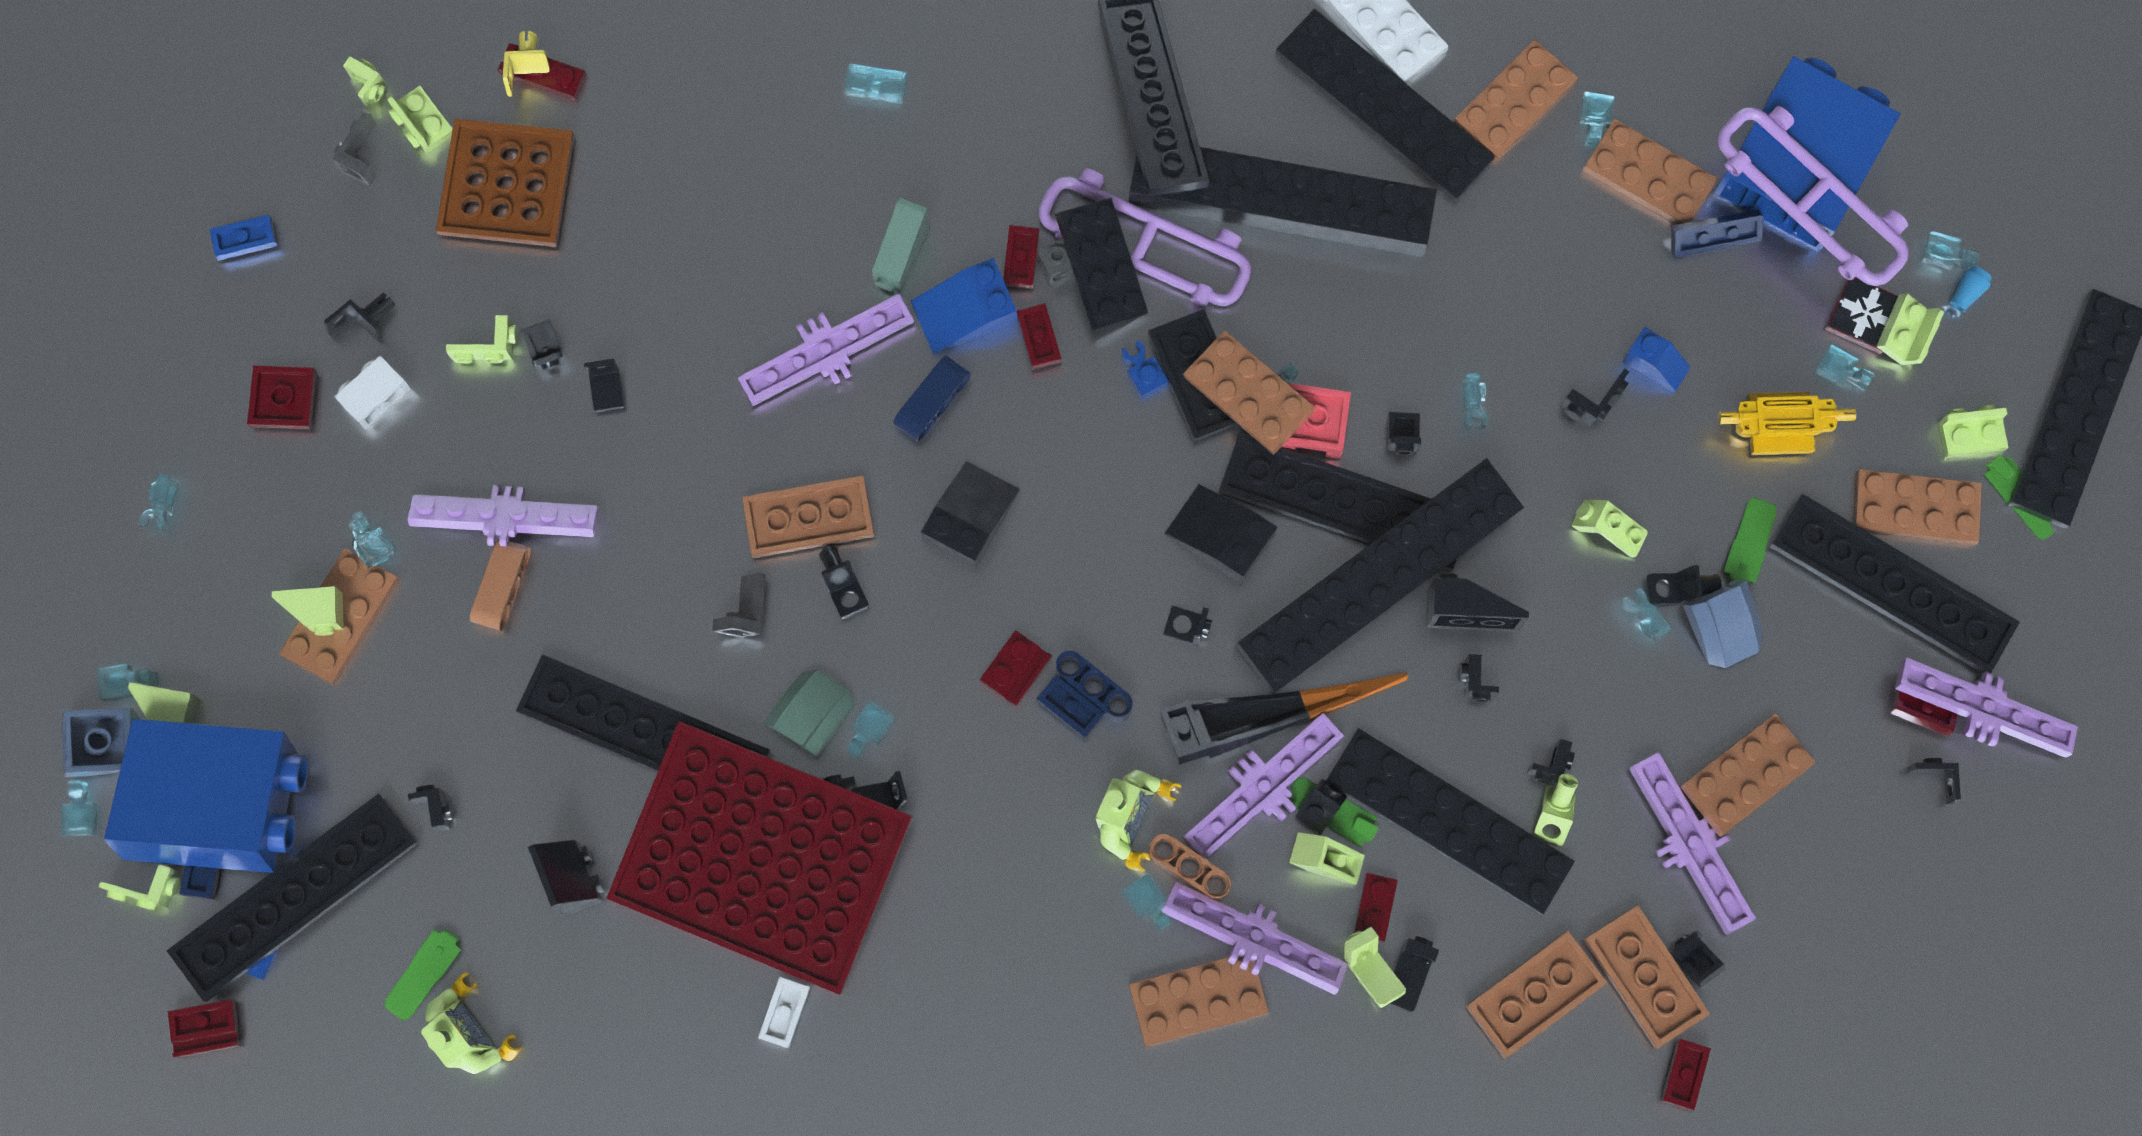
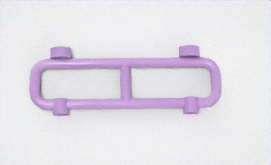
[1718,106,1909,286]
[1038,168,1252,308]

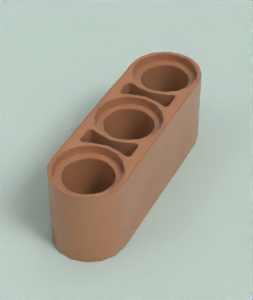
[470,538,531,631]
[1149,834,1231,901]

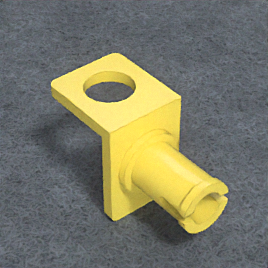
[503,31,550,96]

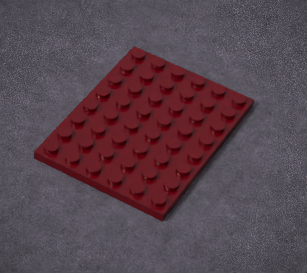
[606,721,913,995]

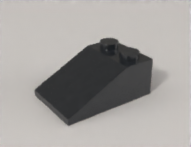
[921,461,1020,569]
[1165,484,1278,585]
[1426,573,1529,631]
[528,840,605,916]

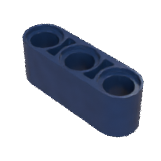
[893,355,971,442]
[1056,651,1133,722]

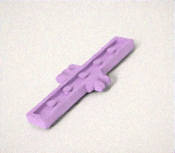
[737,294,914,406]
[407,485,599,547]
[1895,657,2078,758]
[1183,713,1344,859]
[1629,752,1756,935]
[1162,881,1348,994]

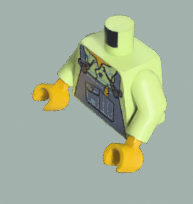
[1095,770,1181,871]
[421,972,522,1074]

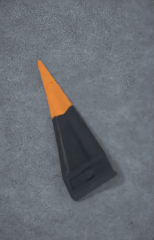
[1160,673,1408,765]

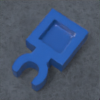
[1122,341,1169,399]

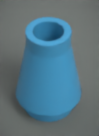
[1950,265,1992,312]

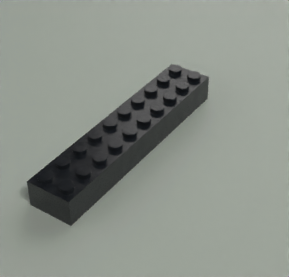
[1129,147,1437,257]
[1235,458,1524,694]

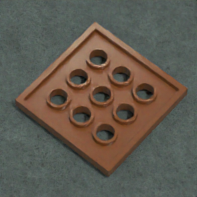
[436,118,575,247]

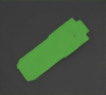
[1984,455,2054,540]
[1724,497,1777,584]
[1289,777,1379,847]
[385,929,461,1021]

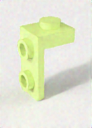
[446,315,518,363]
[1571,499,1648,557]
[98,864,180,911]
[1344,927,1406,1008]

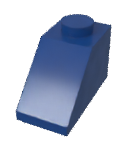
[1622,327,1691,393]

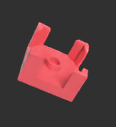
[1281,383,1351,460]

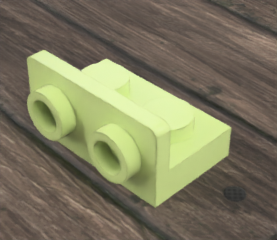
[387,85,453,154]
[1876,293,1944,365]
[1938,405,2009,458]

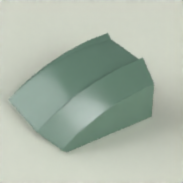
[764,669,854,760]

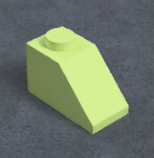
[272,586,344,636]
[128,682,200,724]
[1289,832,1365,885]

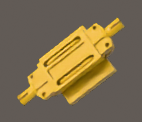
[1718,392,1856,455]

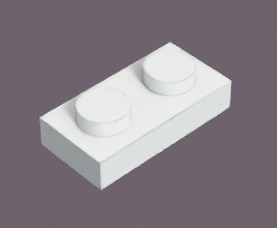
[758,977,811,1049]

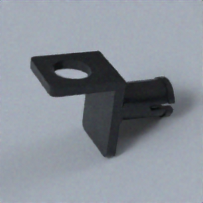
[324,292,395,341]
[819,546,869,619]
[1646,565,1722,605]

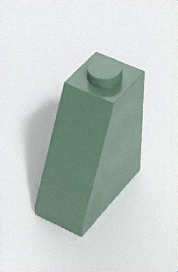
[872,197,930,292]

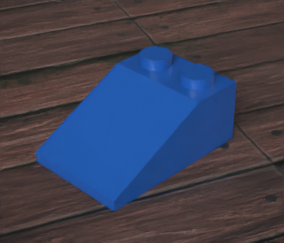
[911,258,1017,355]

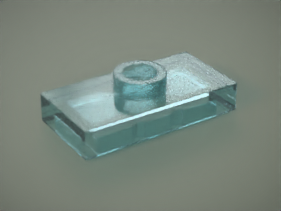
[844,64,908,104]

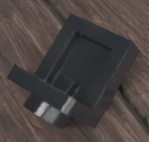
[521,319,563,369]
[1387,412,1421,455]
[1459,654,1499,702]
[1528,739,1575,785]
[1295,779,1347,835]
[408,785,454,831]
[1673,930,1725,988]

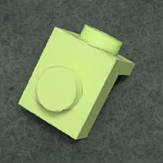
[343,56,386,108]

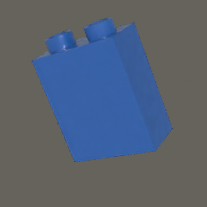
[1713,56,1901,252]
[104,719,308,873]

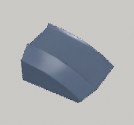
[1682,579,1763,668]
[61,708,140,777]

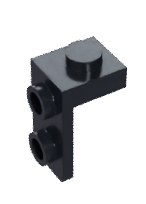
[1561,368,1630,427]
[1389,936,1439,1012]

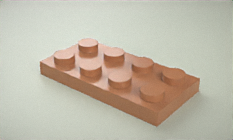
[1454,39,1578,161]
[1583,119,1718,225]
[1183,330,1315,455]
[1853,469,1982,545]
[742,476,874,559]
[279,548,400,685]
[1680,713,1816,837]
[1584,905,1710,1049]
[1465,931,1607,1059]
[1129,955,1269,1047]

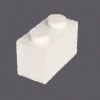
[334,356,411,430]

